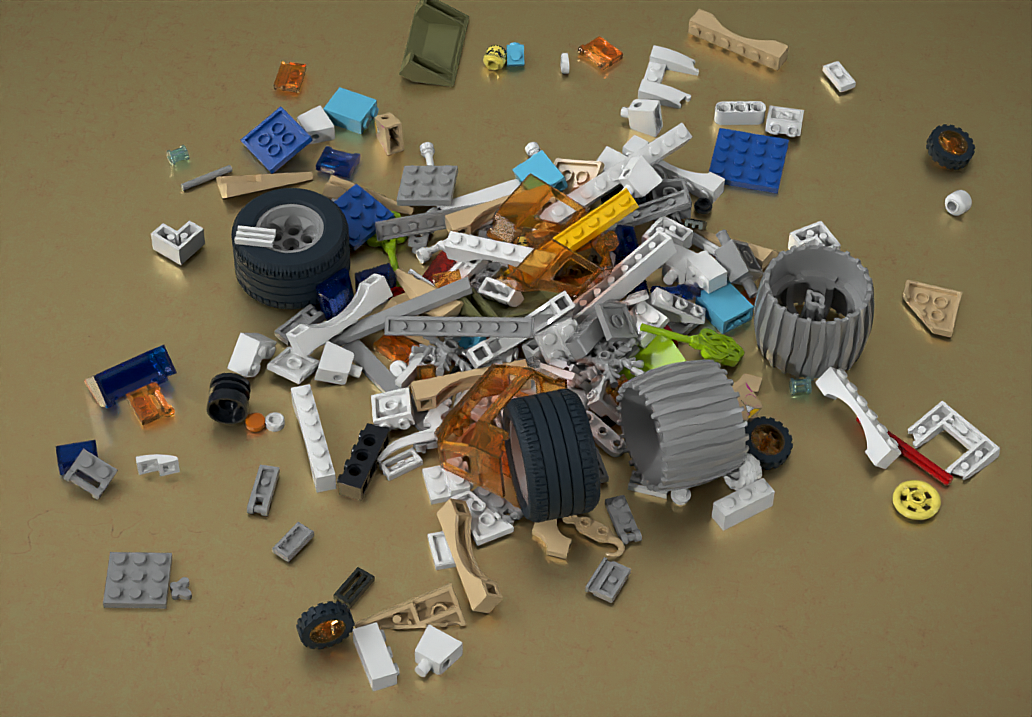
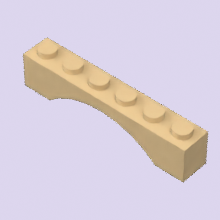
[688,9,789,71]
[445,183,556,235]
[411,359,531,412]
[437,498,503,613]

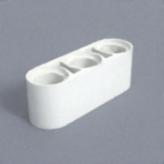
[714,101,766,125]

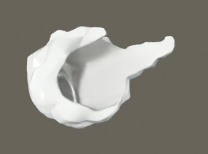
[723,452,763,491]

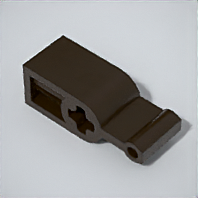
[554,247,603,281]

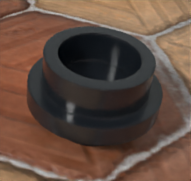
[694,198,712,214]

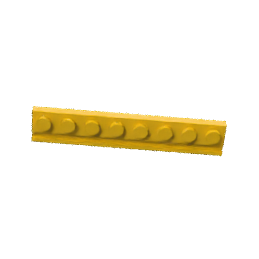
[503,188,639,289]

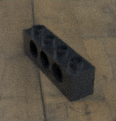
[336,423,390,501]

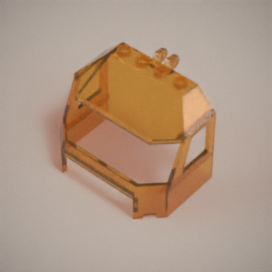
[486,173,619,298]
[434,363,568,498]

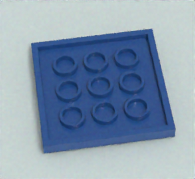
[709,128,789,194]

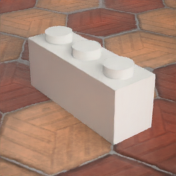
[712,478,775,531]
[353,622,400,691]

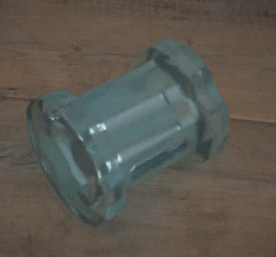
[166,145,189,166]
[789,377,812,395]

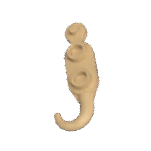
[562,515,625,558]

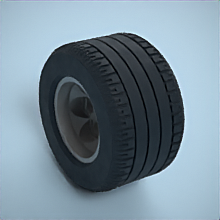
[231,188,350,309]
[503,389,600,523]

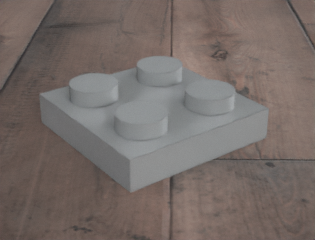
[594,303,639,341]

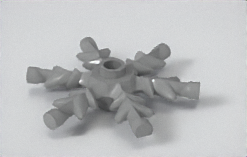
[411,336,473,376]
[568,338,644,388]

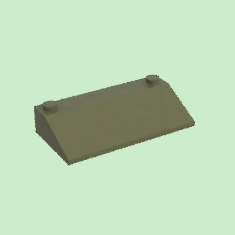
[399,0,469,87]
[456,278,580,318]

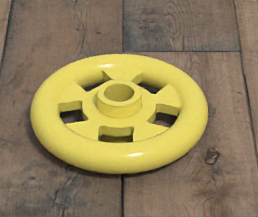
[893,480,941,520]

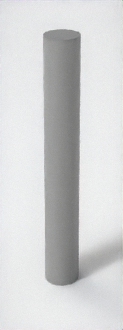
[181,165,232,191]

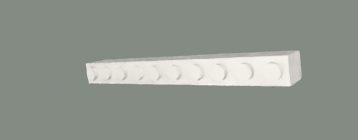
[539,123,692,231]
[521,229,677,364]

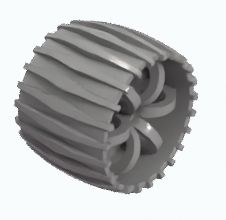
[754,243,875,381]
[616,360,749,492]

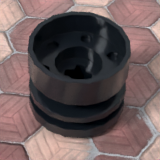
[206,373,251,424]

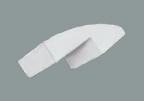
[135,454,180,477]

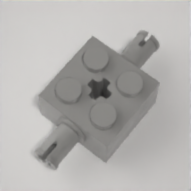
[649,173,692,225]
[714,229,764,298]

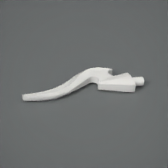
[377,398,452,463]

